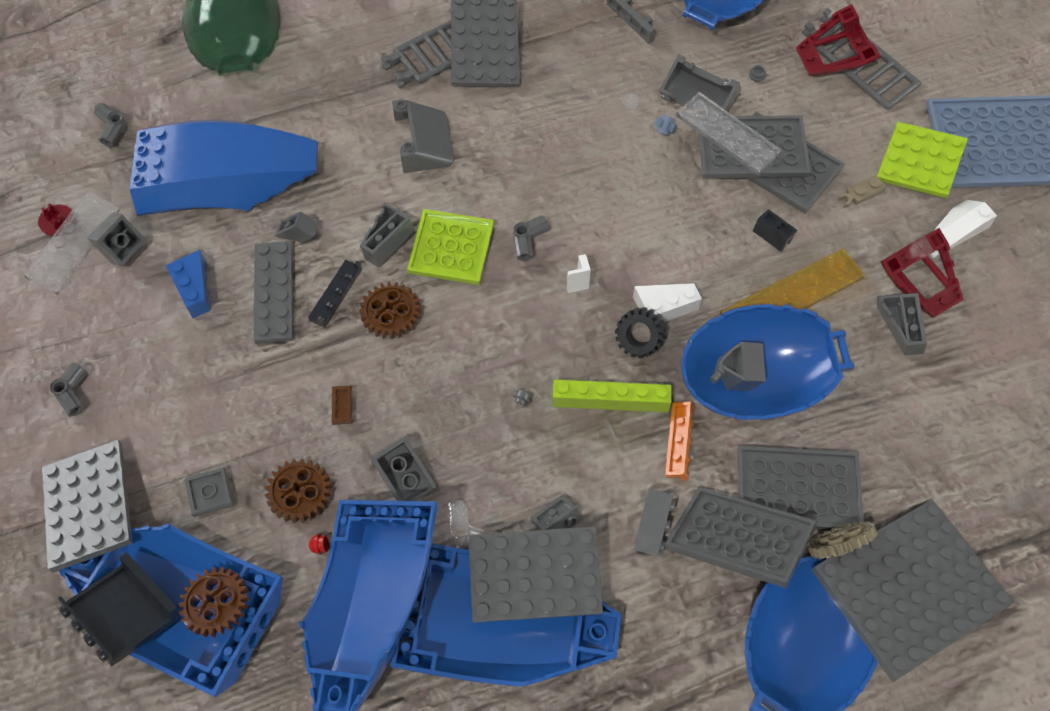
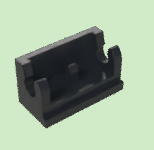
[753,209,797,252]

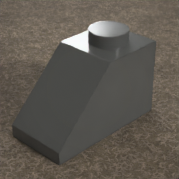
[275,211,318,242]

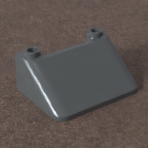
[392,99,454,173]

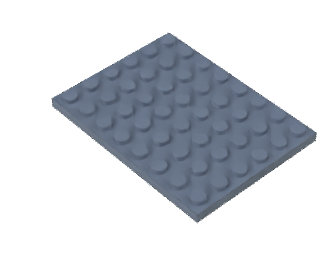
[926,95,1050,188]

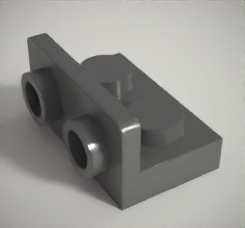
[530,495,581,530]

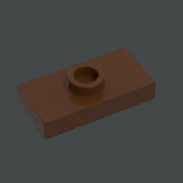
[332,385,352,425]

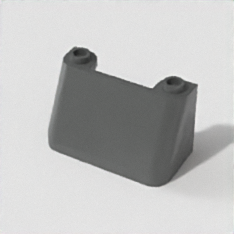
[659,54,741,117]

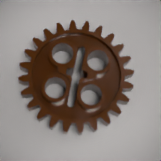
[359,282,421,339]
[265,458,332,524]
[178,567,250,638]

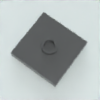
[185,467,234,517]

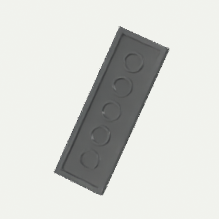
[254,241,293,344]

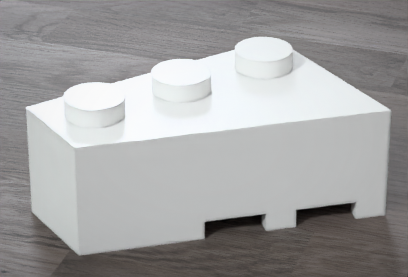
[633,283,702,322]

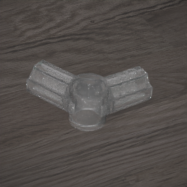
[449,500,492,545]

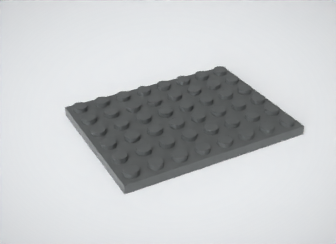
[812,499,1014,682]

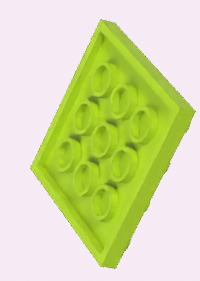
[877,122,968,199]
[407,209,494,285]

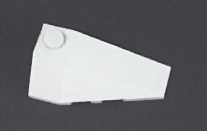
[929,200,997,259]

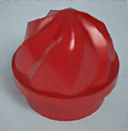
[309,534,330,555]

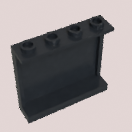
[58,552,180,667]

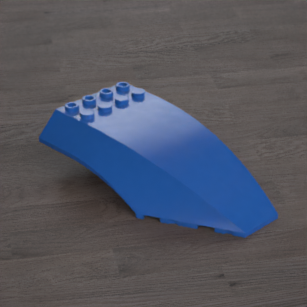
[130,120,318,216]
[299,500,438,711]
[59,524,283,697]
[390,543,622,687]

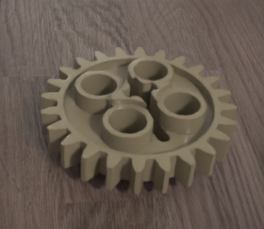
[808,521,878,559]

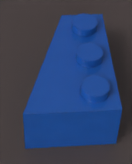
[165,250,210,319]

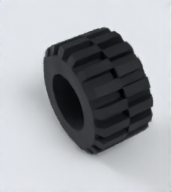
[615,307,667,358]

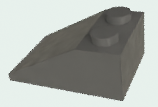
[369,436,437,501]

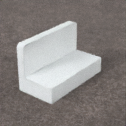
[567,254,591,293]

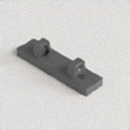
[607,0,655,44]

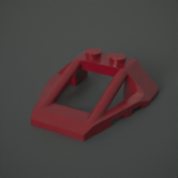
[796,4,881,76]
[880,228,964,318]

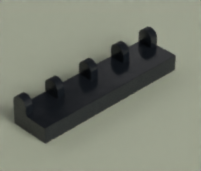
[308,259,362,328]

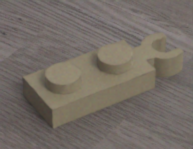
[837,175,887,208]

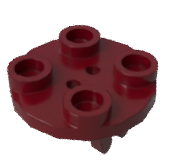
[38,203,76,238]

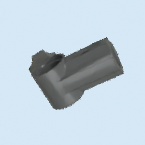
[94,103,128,147]
[514,215,549,261]
[49,362,88,417]

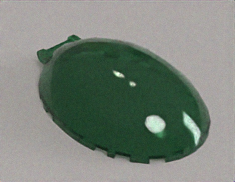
[182,0,281,76]

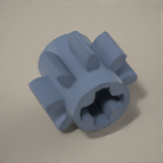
[654,114,677,135]

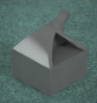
[87,212,146,266]
[710,342,766,391]

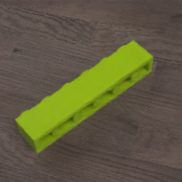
[552,380,671,412]

